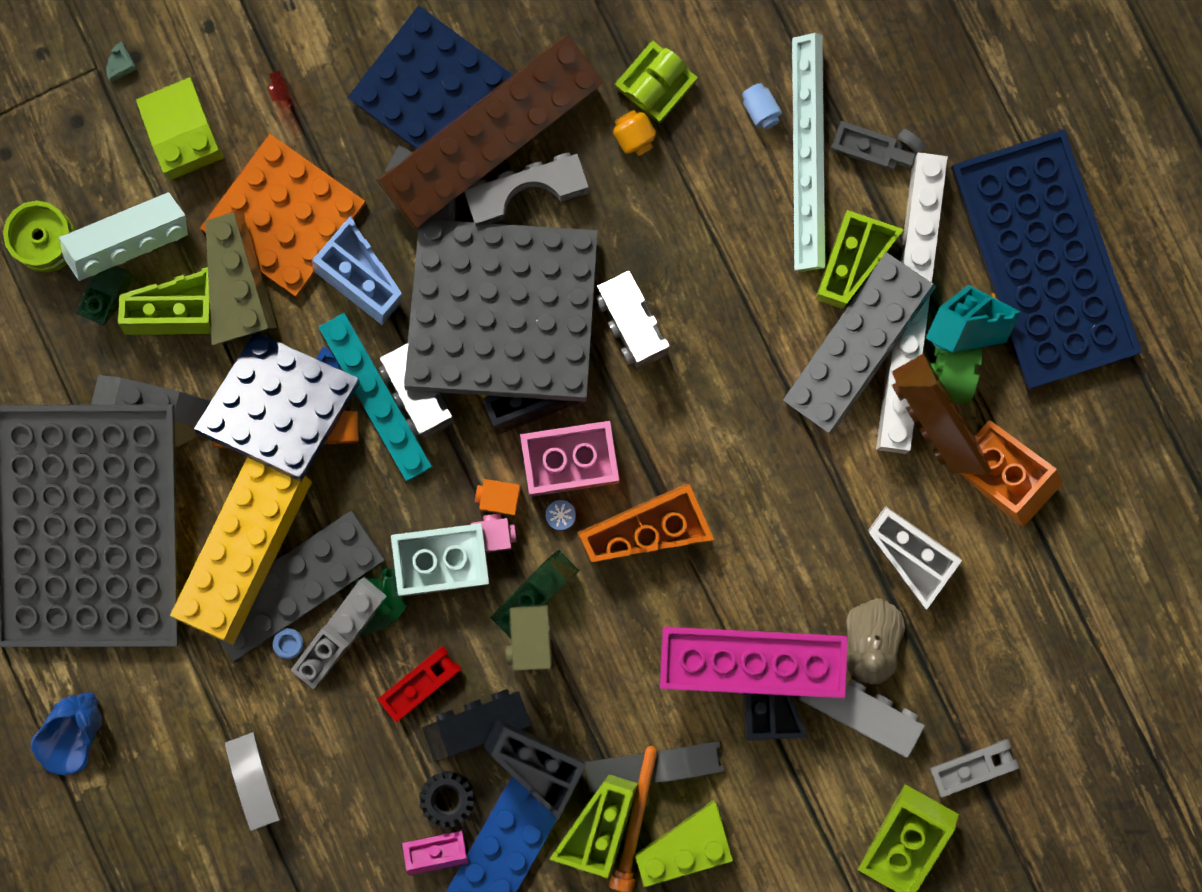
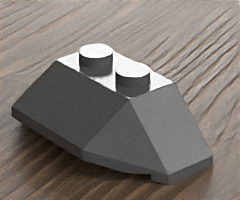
[91,375,211,449]

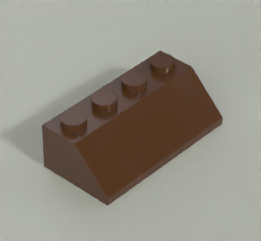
[891,353,991,474]

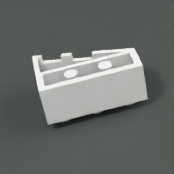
[868,506,962,610]

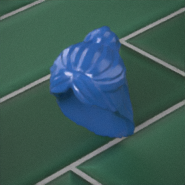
[31,692,102,776]

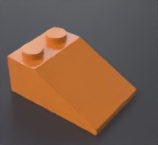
[960,420,1063,527]

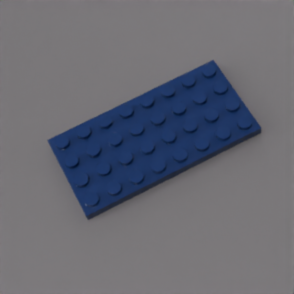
[951,130,1142,390]

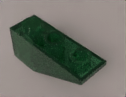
[490,550,580,639]

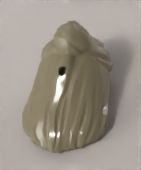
[846,598,905,684]

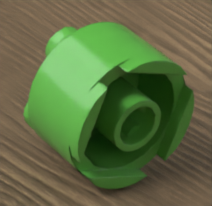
[930,347,982,405]

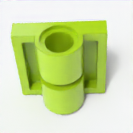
[614,40,698,124]

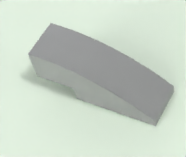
[225,732,283,831]

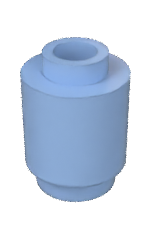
[742,83,782,129]

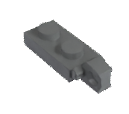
[830,121,915,170]

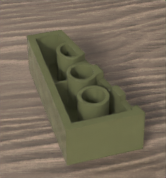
[205,212,277,345]

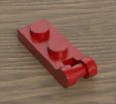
[377,645,462,723]

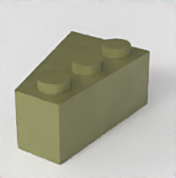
[506,606,552,671]

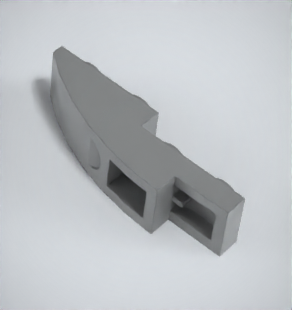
[291,577,387,689]

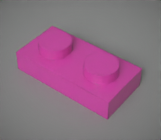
[402,831,468,876]

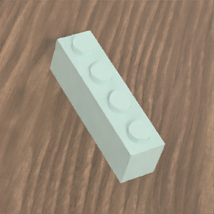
[59,192,188,281]

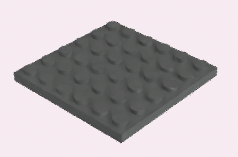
[404,220,598,402]

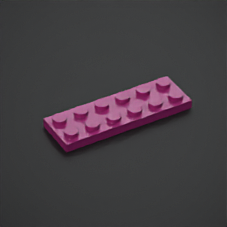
[660,627,848,698]

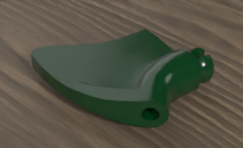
[356,569,409,635]

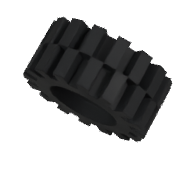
[419,771,475,828]

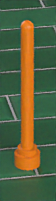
[609,746,657,892]

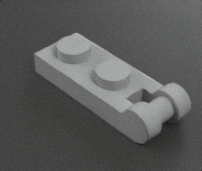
[929,739,1019,798]

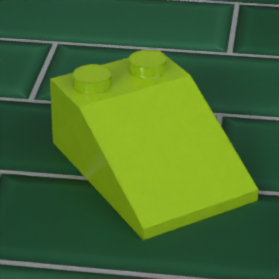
[136,77,224,180]
[858,784,959,892]

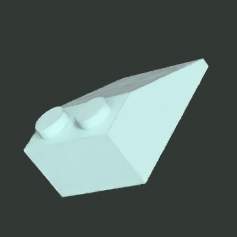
[391,523,489,597]

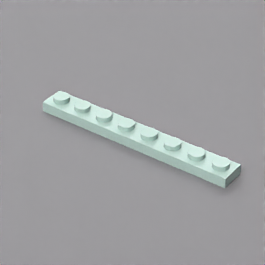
[792,33,825,272]

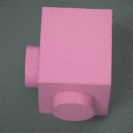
[471,514,517,553]

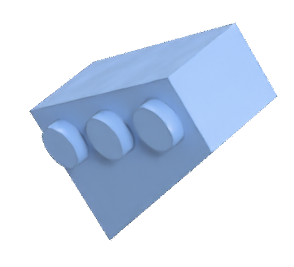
[312,216,402,325]

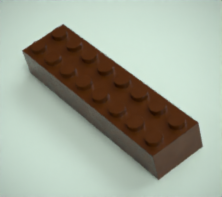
[376,34,604,228]

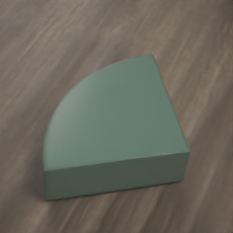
[106,42,137,83]

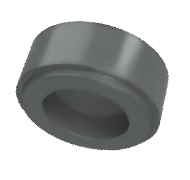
[897,128,927,155]

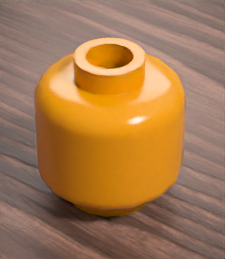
[613,110,657,156]

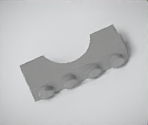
[464,153,589,225]

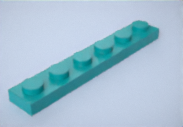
[318,313,433,482]

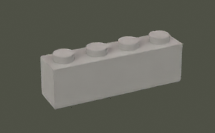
[797,679,925,758]

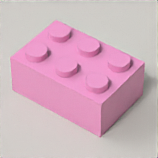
[520,421,619,497]

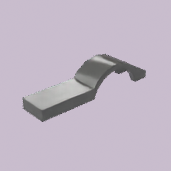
[585,741,724,792]

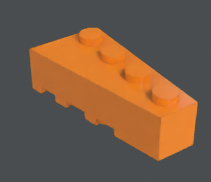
[577,483,714,562]

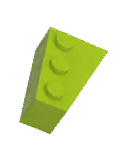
[118,267,211,335]

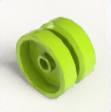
[3,200,77,273]

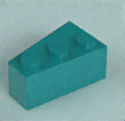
[926,284,1021,352]

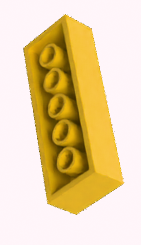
[170,457,312,645]

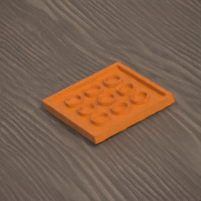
[200,134,366,298]

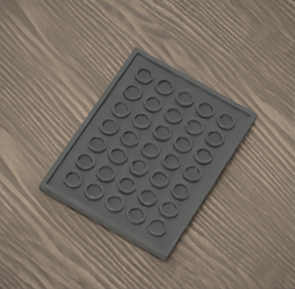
[0,404,179,647]

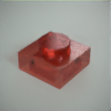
[267,70,293,109]

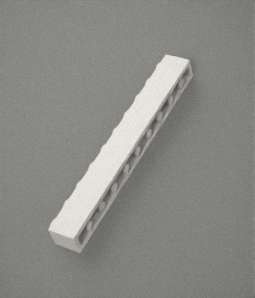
[876,152,948,454]

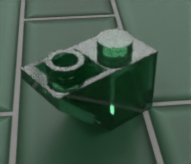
[75,266,134,326]

